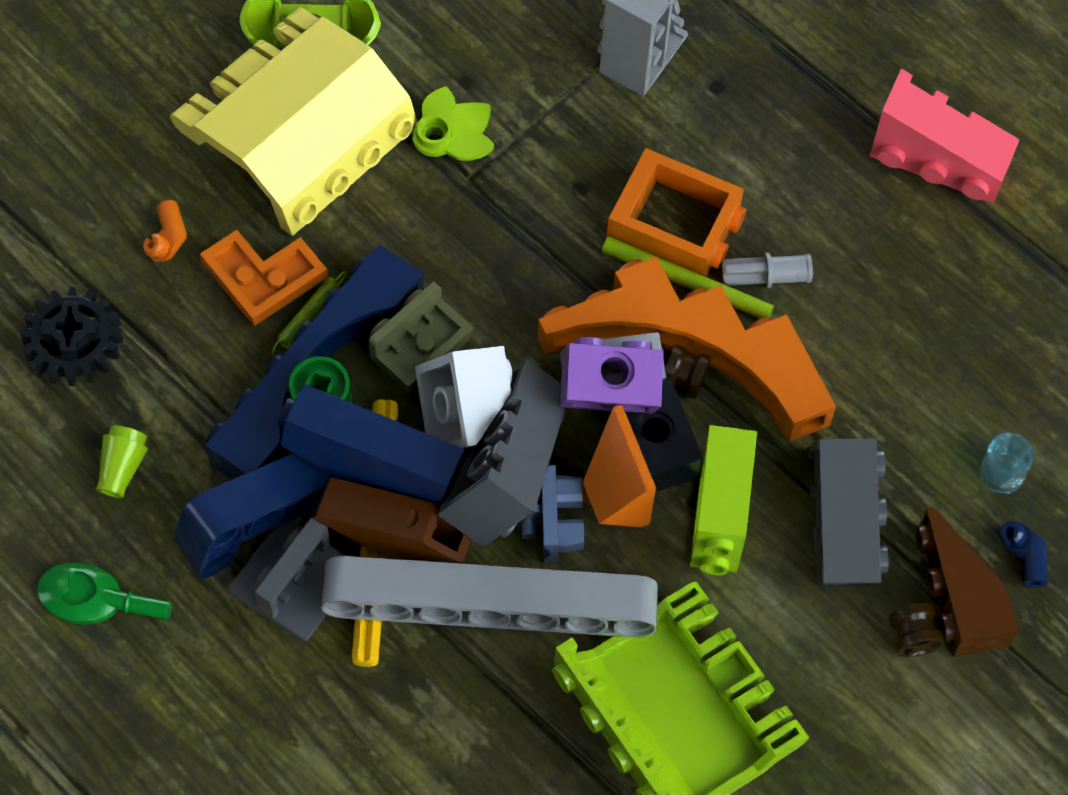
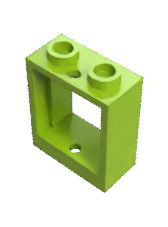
[690,425,757,575]

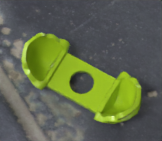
[239,0,381,49]

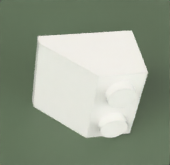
[415,346,512,449]

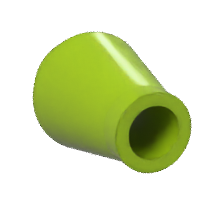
[96,425,148,498]

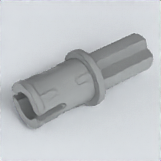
[721,252,813,288]

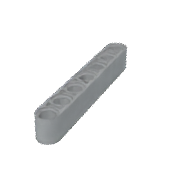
[321,556,658,637]

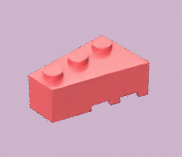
[870,69,1019,204]

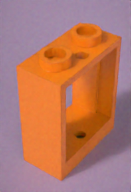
[606,148,747,277]

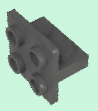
[229,518,346,642]

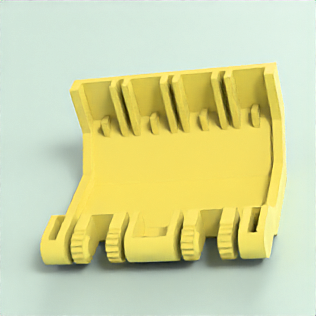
[170,7,417,236]

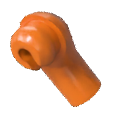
[143,200,187,262]

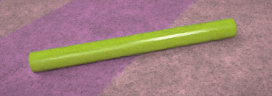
[602,236,774,319]

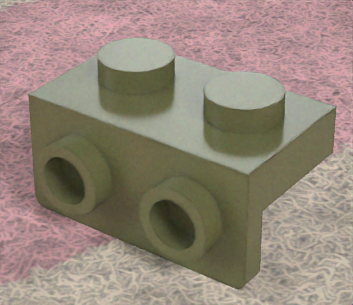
[369,282,474,394]

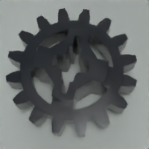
[20,287,124,386]

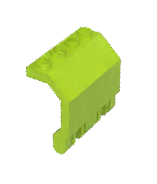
[552,581,809,795]

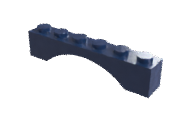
[206,244,424,480]

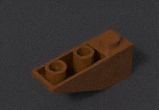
[313,477,471,564]
[915,506,1018,657]

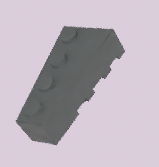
[437,358,566,547]

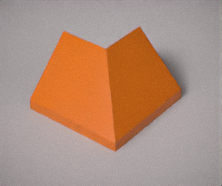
[582,405,656,528]

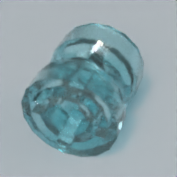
[979,433,1034,493]

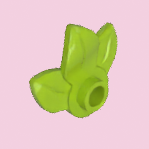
[412,86,494,161]

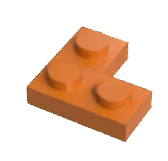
[200,230,328,326]

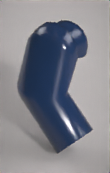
[999,521,1048,588]

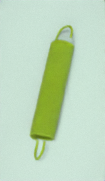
[272,271,347,358]

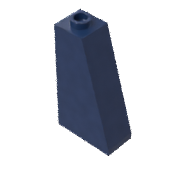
[278,384,464,506]

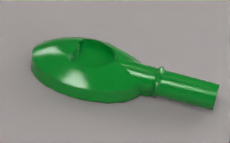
[37,563,172,625]

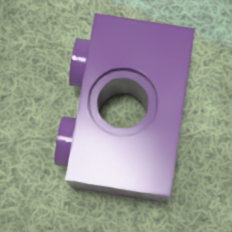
[560,337,664,414]

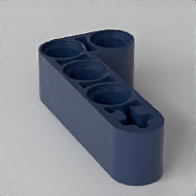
[174,453,335,578]

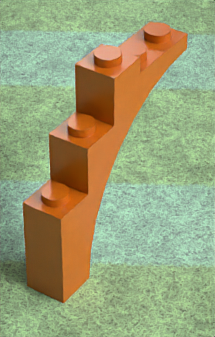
[537,256,836,442]

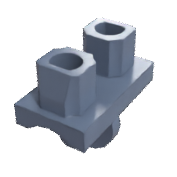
[516,465,584,563]

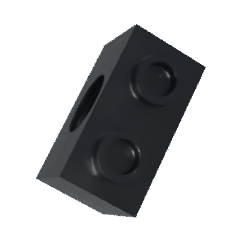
[625,378,704,492]

